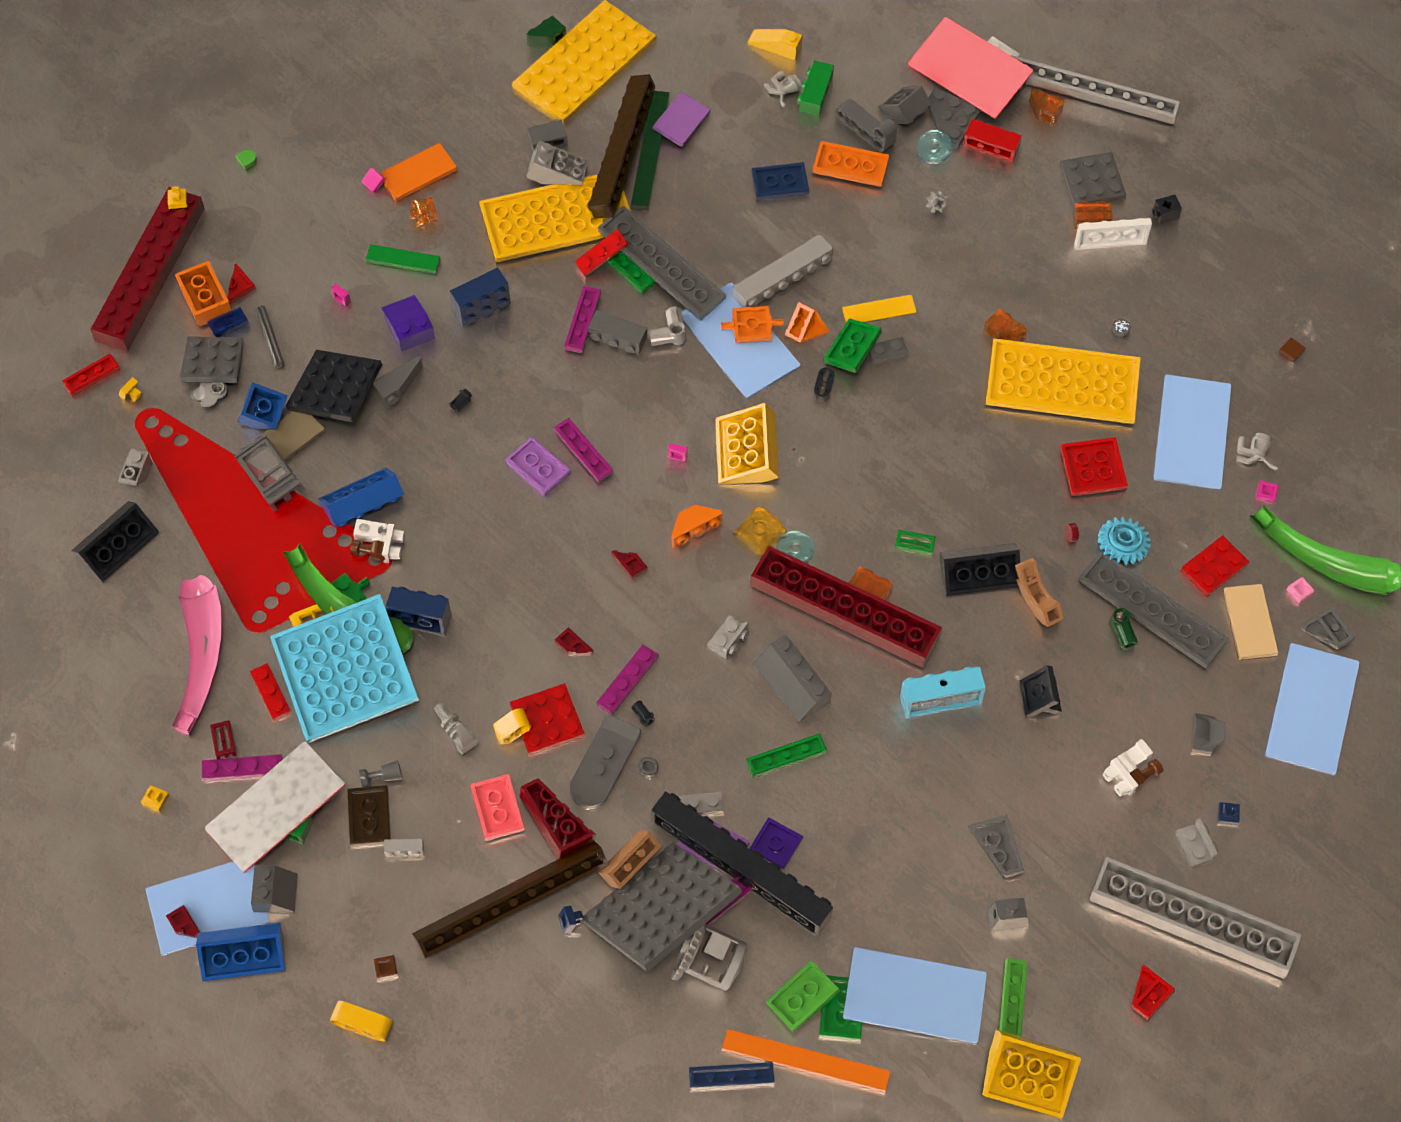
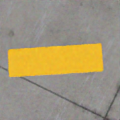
[842,295,916,322]

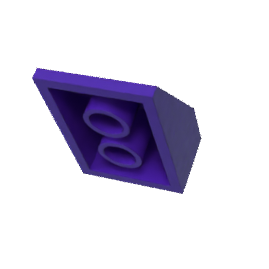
[381,295,435,352]

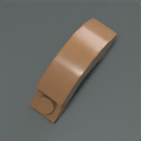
[1015,558,1064,627]

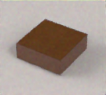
[1279,338,1306,363]
[374,955,398,981]

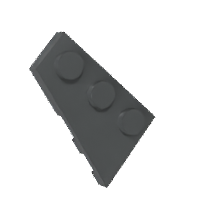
[968,815,1025,878]

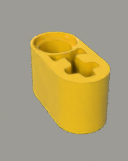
[493,708,531,745]

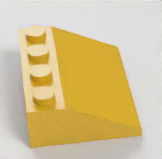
[715,403,779,485]
[982,1030,1081,1119]

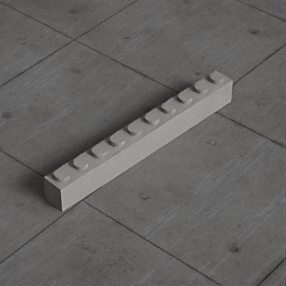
[1011,55,1180,125]

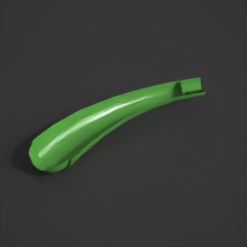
[1250,505,1401,595]
[283,544,413,654]

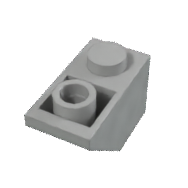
[118,449,153,486]

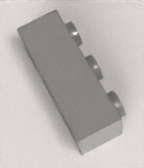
[384,838,424,857]

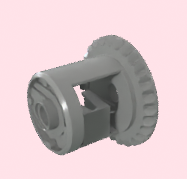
[671,923,748,991]

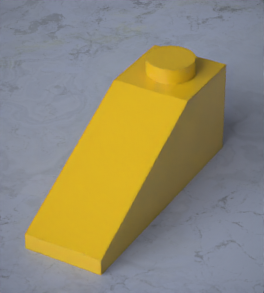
[748,29,803,60]

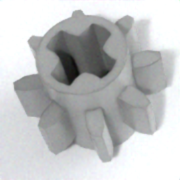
[925,191,948,213]

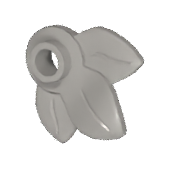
[190,382,227,407]

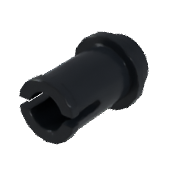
[449,389,472,412]
[631,700,655,726]

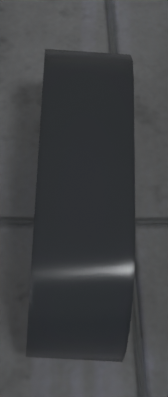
[814,367,835,402]

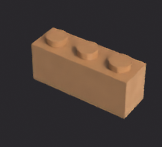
[598,830,662,889]

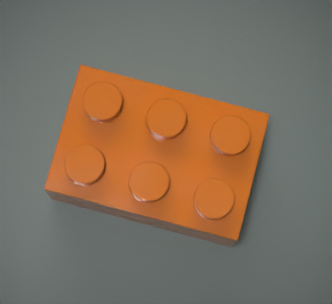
[175,260,232,327]

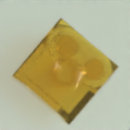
[733,507,787,558]

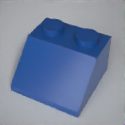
[237,382,288,429]

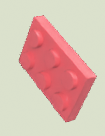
[470,774,525,841]

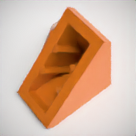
[785,302,830,343]

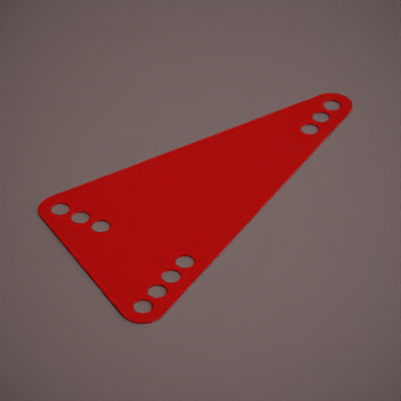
[135,408,392,633]

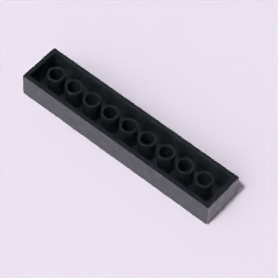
[651,791,833,937]

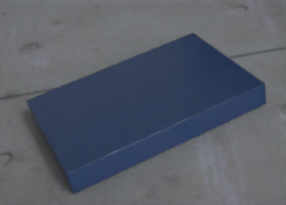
[751,162,809,201]

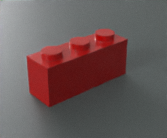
[963,119,1022,162]

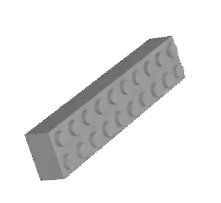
[1089,857,1302,979]

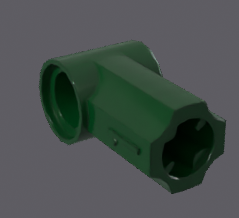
[1109,608,1138,649]

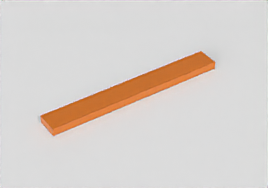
[722,1029,890,1093]

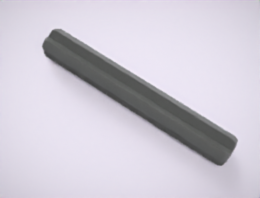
[256,305,284,368]

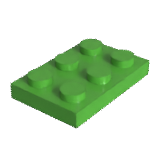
[765,960,840,1033]

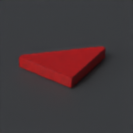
[227,263,256,305]

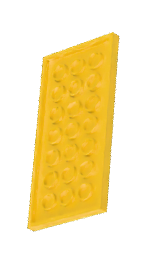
[512,0,656,124]
[479,174,630,263]
[985,339,1140,424]

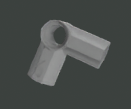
[649,306,686,346]

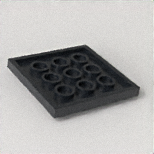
[285,349,383,422]

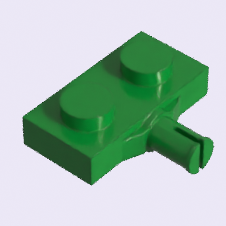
[331,573,371,602]

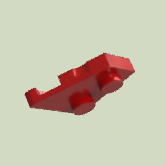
[1132,965,1175,1020]

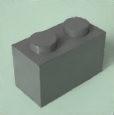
[527,120,568,152]

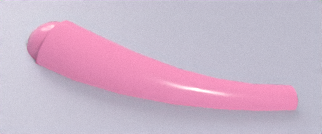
[172,575,221,735]

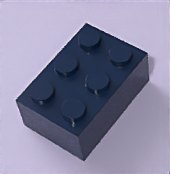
[449,267,511,326]
[385,587,452,636]

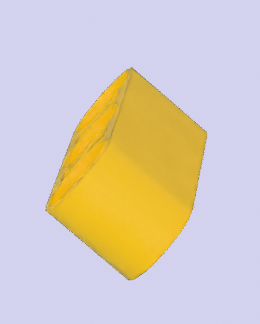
[330,1001,394,1042]

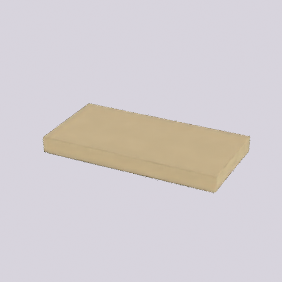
[1223,584,1278,660]

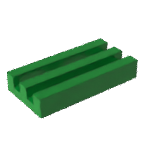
[895,529,936,556]

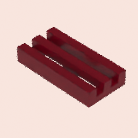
[210,720,237,760]

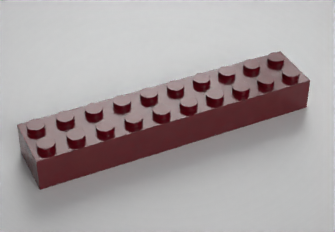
[90,187,205,352]
[750,545,942,668]

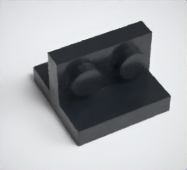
[1019,665,1062,718]

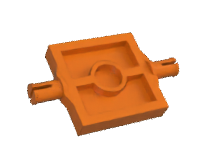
[721,306,784,343]

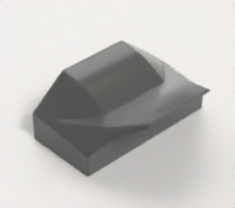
[1191,713,1226,755]

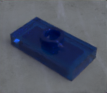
[207,307,249,337]

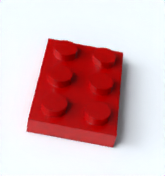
[1180,535,1250,597]

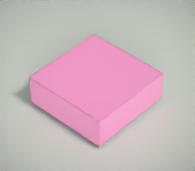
[1287,577,1315,603]

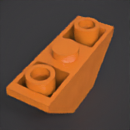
[671,505,723,548]

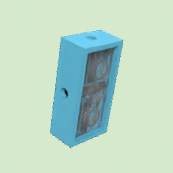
[900,666,986,718]

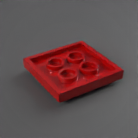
[1060,437,1128,496]
[509,683,585,756]

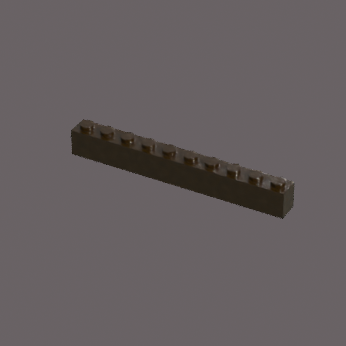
[588,74,656,218]
[412,841,609,958]

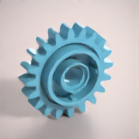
[1097,517,1151,565]

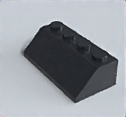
[71,501,159,582]
[939,543,1021,596]

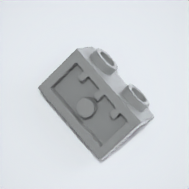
[707,616,749,659]
[1175,818,1218,869]

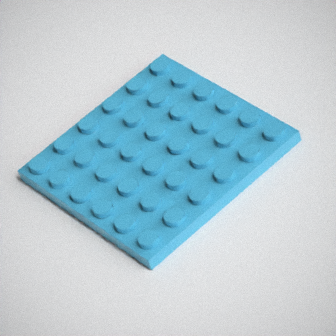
[270,594,419,743]

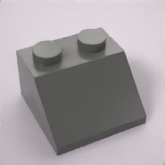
[879,86,932,125]
[251,865,298,913]

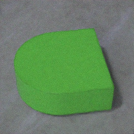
[235,149,257,170]

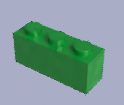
[797,60,834,116]

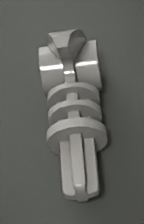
[434,703,479,755]

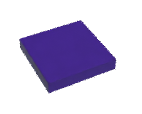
[749,817,803,871]

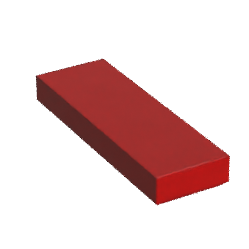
[62,354,121,397]

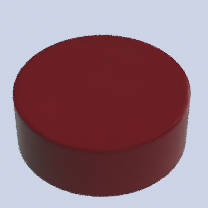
[1065,523,1079,543]

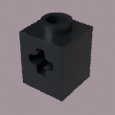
[1152,195,1182,224]

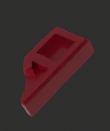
[611,550,648,580]
[554,627,594,655]
[166,905,200,938]

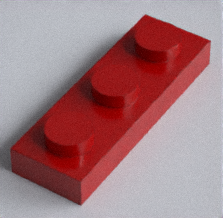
[575,229,629,277]
[250,663,292,722]

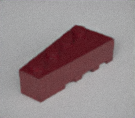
[519,778,596,859]

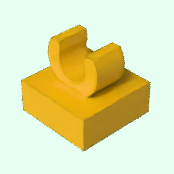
[168,186,187,209]
[119,377,141,401]
[141,785,170,812]

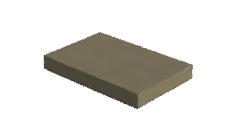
[259,411,325,463]

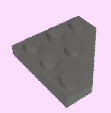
[928,87,981,149]

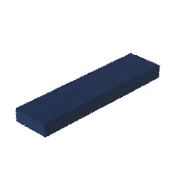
[689,1062,775,1090]

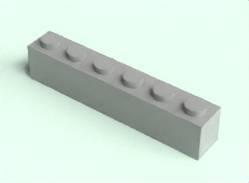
[733,234,833,308]

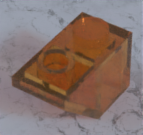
[1029,87,1064,126]
[983,308,1027,342]

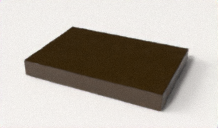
[347,785,391,847]

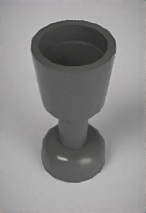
[359,760,402,787]

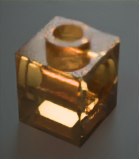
[409,197,438,226]

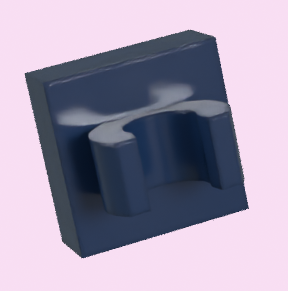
[1218,802,1240,826]
[558,906,584,934]

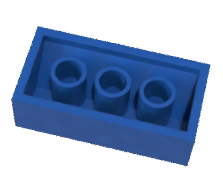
[318,467,404,526]
[196,923,285,981]

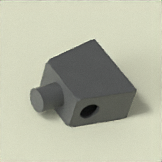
[987,898,1029,932]

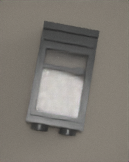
[234,434,306,511]

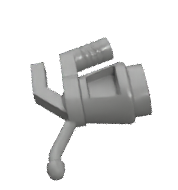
[764,70,802,108]
[1237,433,1279,470]

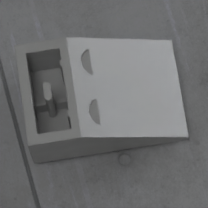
[526,141,588,185]

